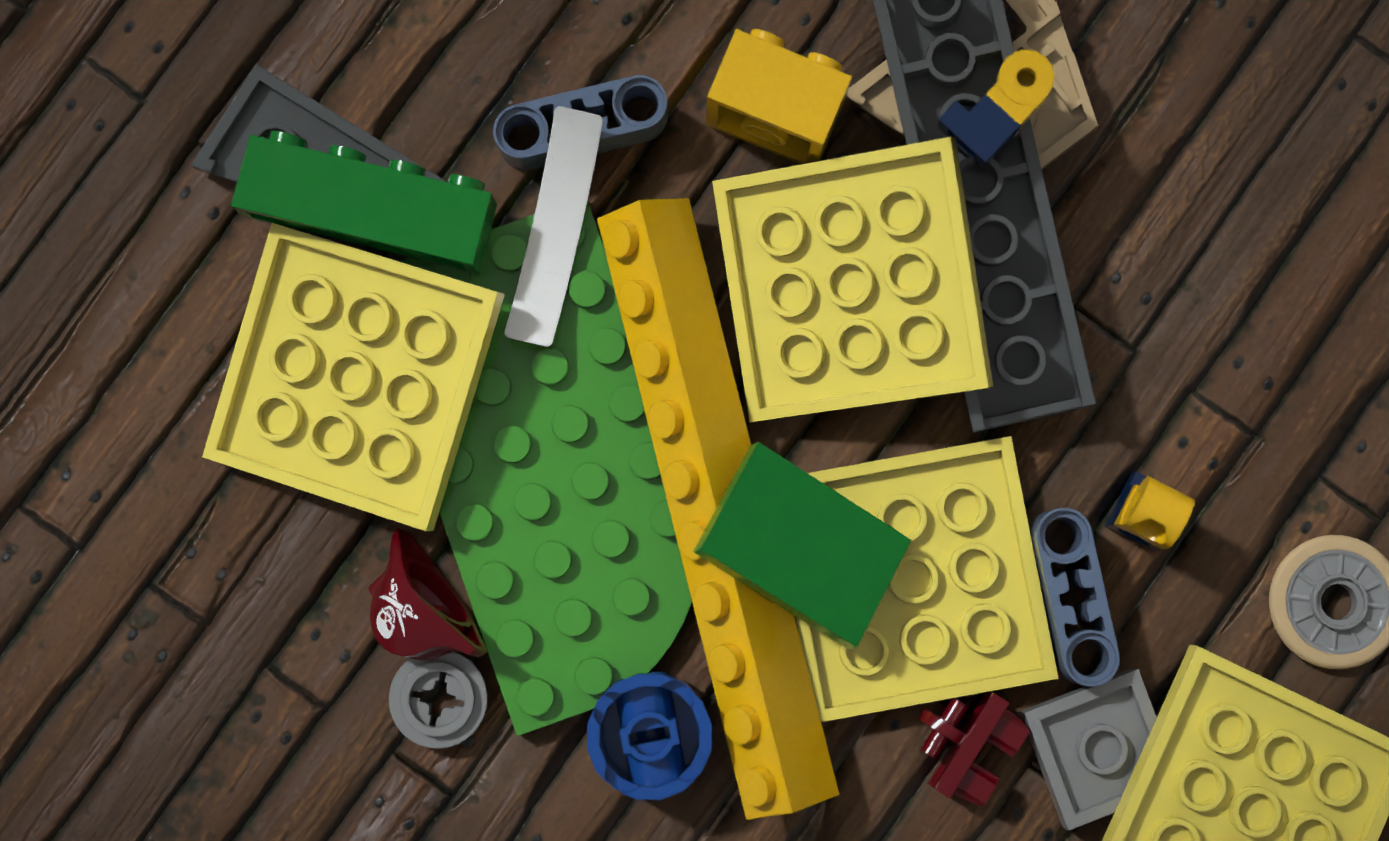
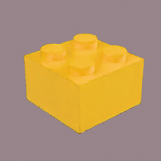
[706,29,852,164]

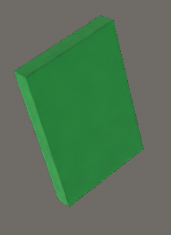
[693,442,911,649]

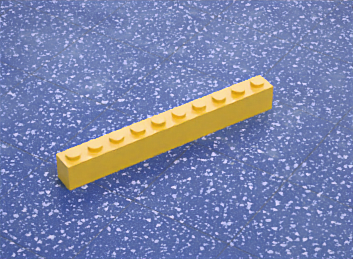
[597,198,839,820]

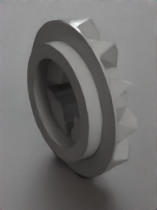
[389,652,488,748]

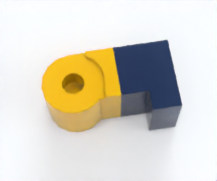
[937,49,1055,168]
[1105,471,1195,551]

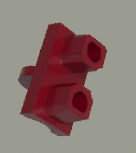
[918,692,1030,807]

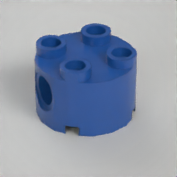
[587,672,712,800]

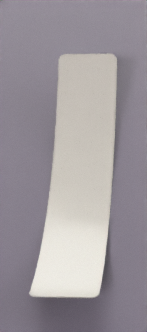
[504,106,603,347]

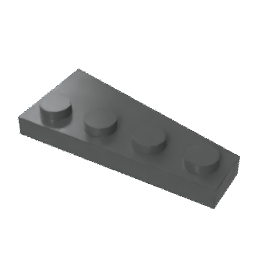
[191,64,446,183]

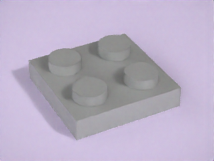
[1019,668,1157,830]

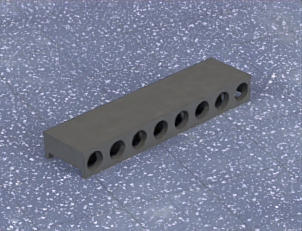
[873,0,1096,433]

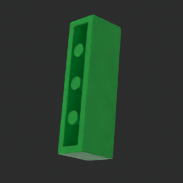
[231,131,497,274]

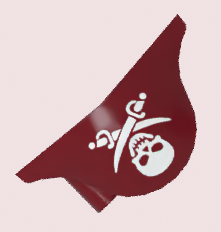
[368,528,488,661]

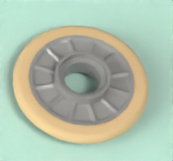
[1269,535,1389,670]

